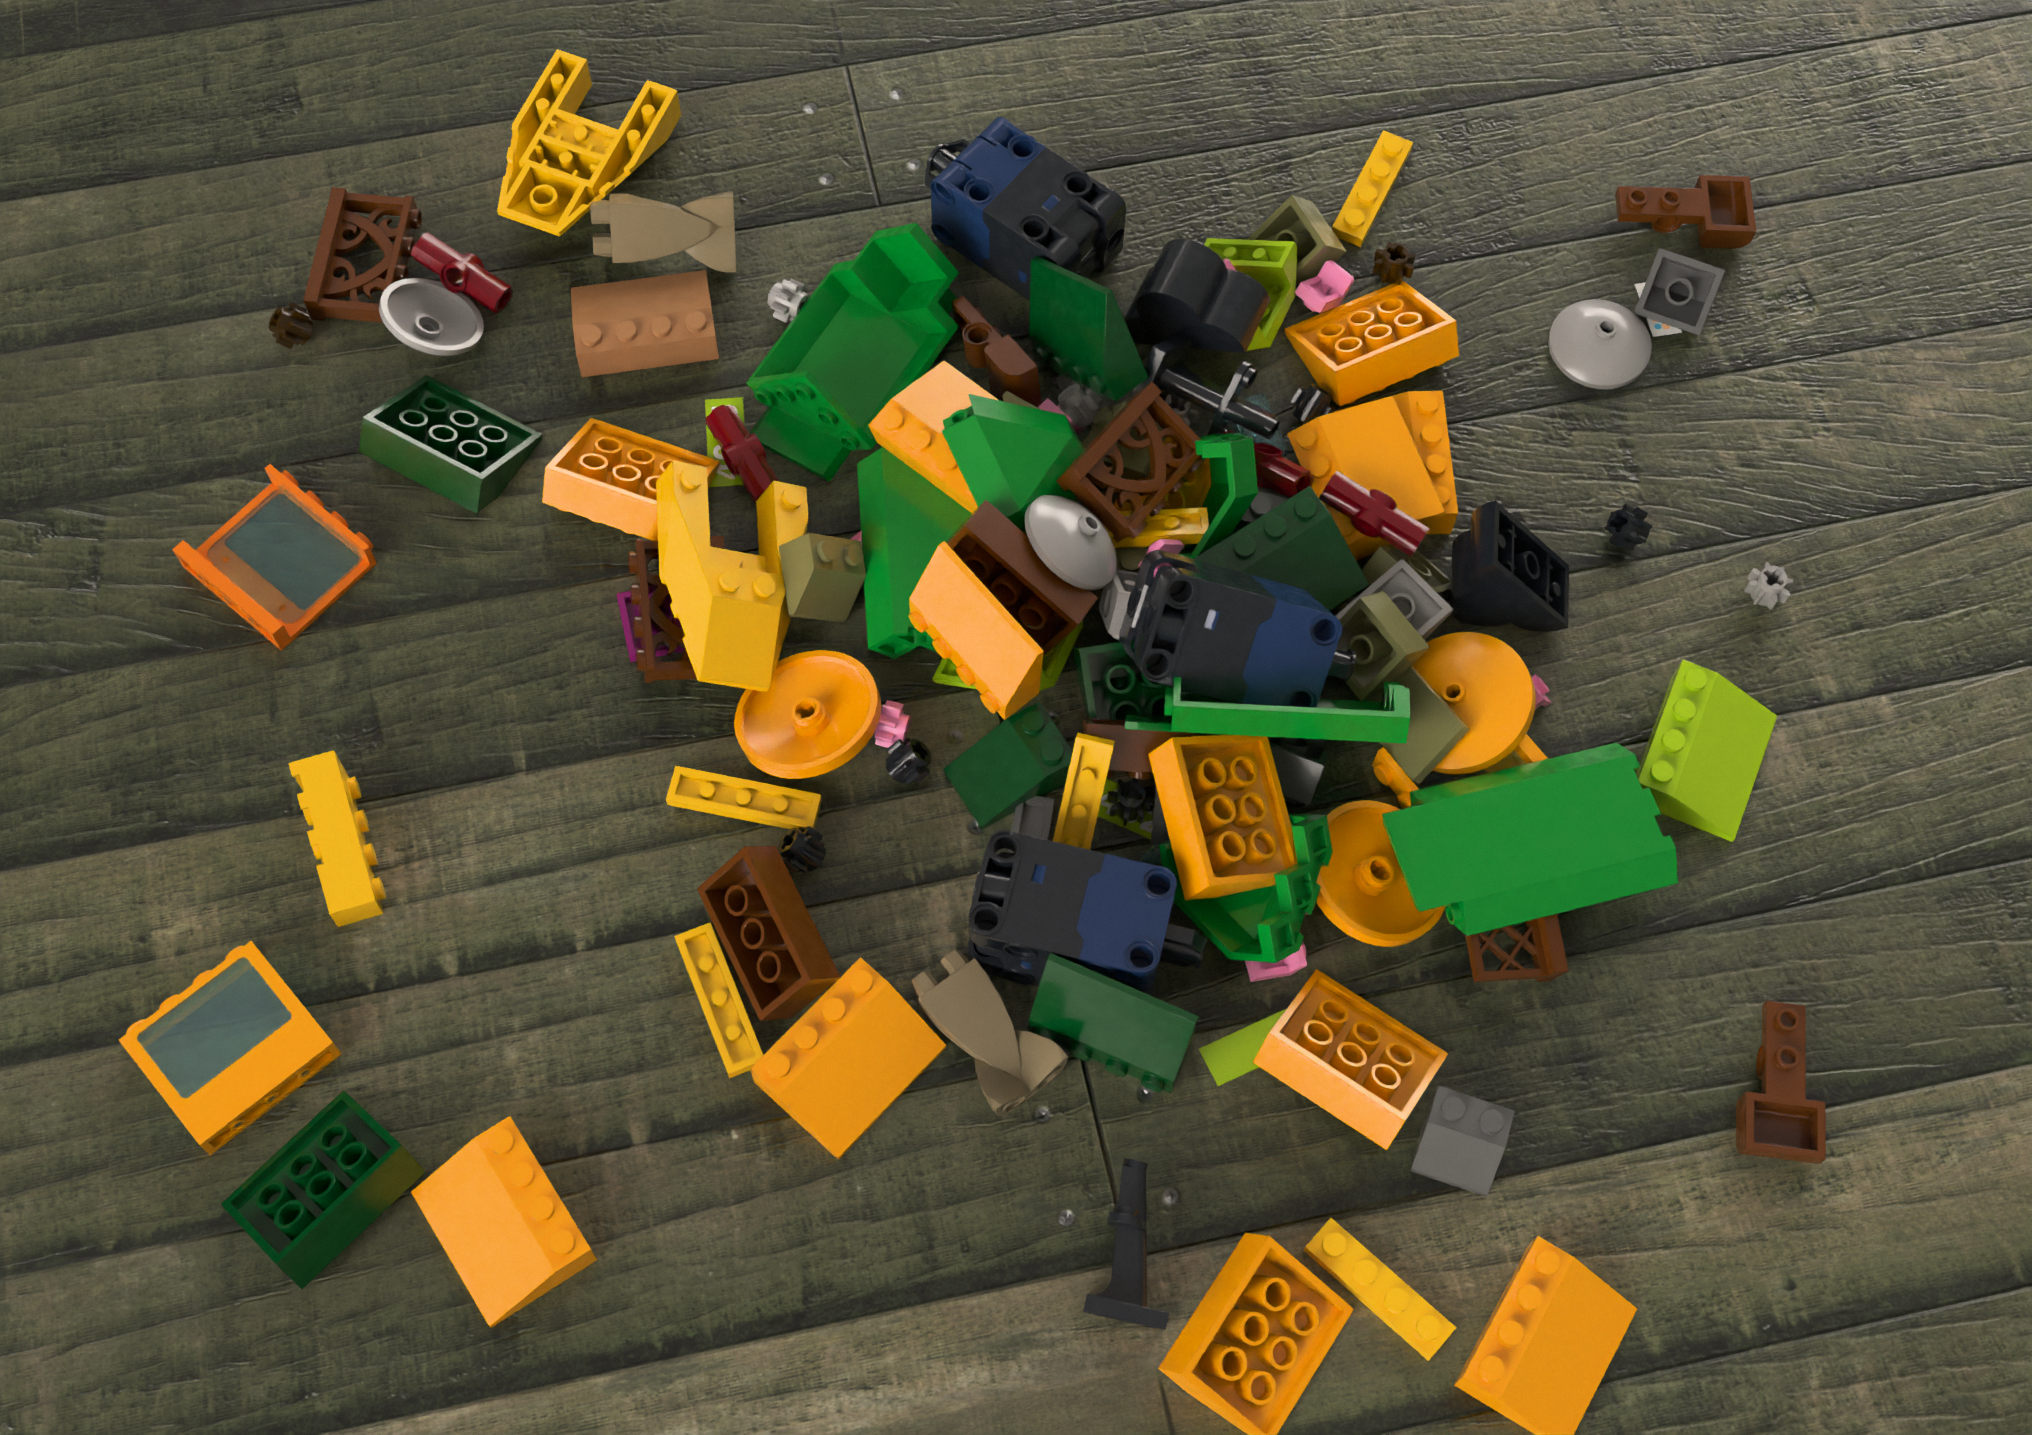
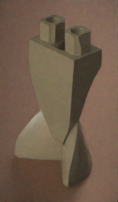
[590,191,736,273]
[911,949,1068,1116]

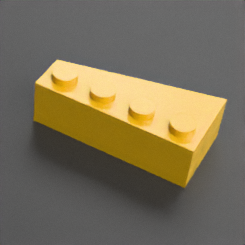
[288,750,386,927]

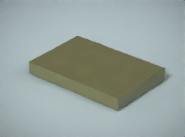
[1359,666,1470,784]

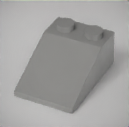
[1335,559,1453,641]

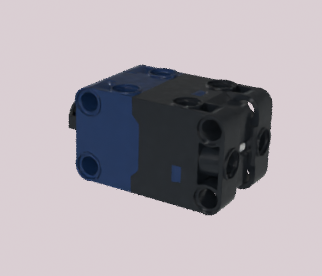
[925,117,1126,301]
[1119,550,1356,708]
[968,830,1207,996]

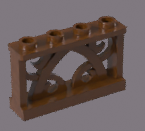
[303,187,422,323]
[1056,382,1205,543]
[628,536,725,683]

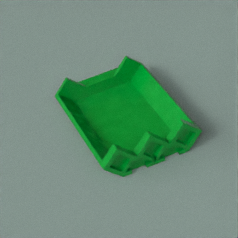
[857,446,972,660]
[1125,677,1410,744]
[1382,743,1678,936]

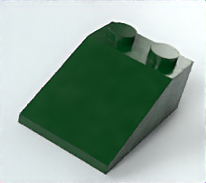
[943,701,1073,830]

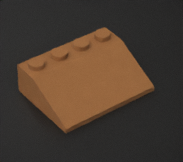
[571,270,719,377]

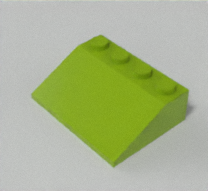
[1636,659,1777,842]

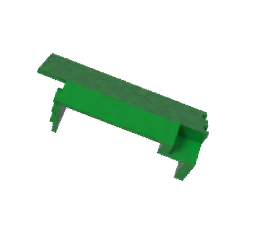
[746,223,959,482]

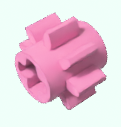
[874,700,911,748]

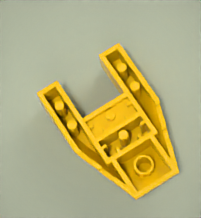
[497,49,681,237]
[656,460,808,692]

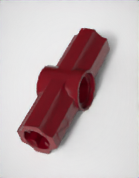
[411,232,513,314]
[705,404,780,504]
[1223,431,1313,498]
[1319,471,1430,557]

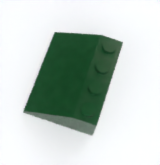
[1029,256,1148,401]
[359,375,543,513]
[1194,486,1369,611]
[1073,638,1185,720]
[1028,953,1199,1093]
[221,1090,426,1289]

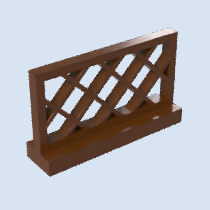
[1465,914,1569,982]

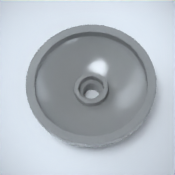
[379,278,484,356]
[1548,299,1652,389]
[1024,495,1117,590]

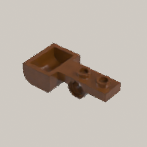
[1615,175,1756,249]
[952,296,1042,408]
[1736,1001,1826,1164]

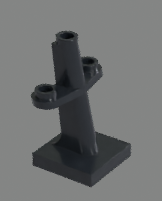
[1130,332,1280,440]
[1083,1158,1169,1331]

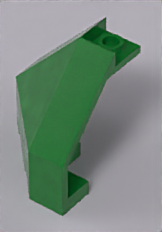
[942,394,1085,535]
[1177,433,1258,559]
[1159,814,1333,963]

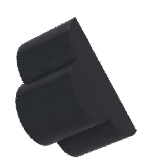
[1124,239,1271,353]
[1450,500,1569,632]

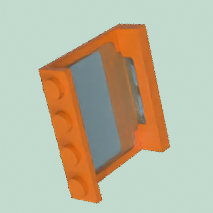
[172,464,377,651]

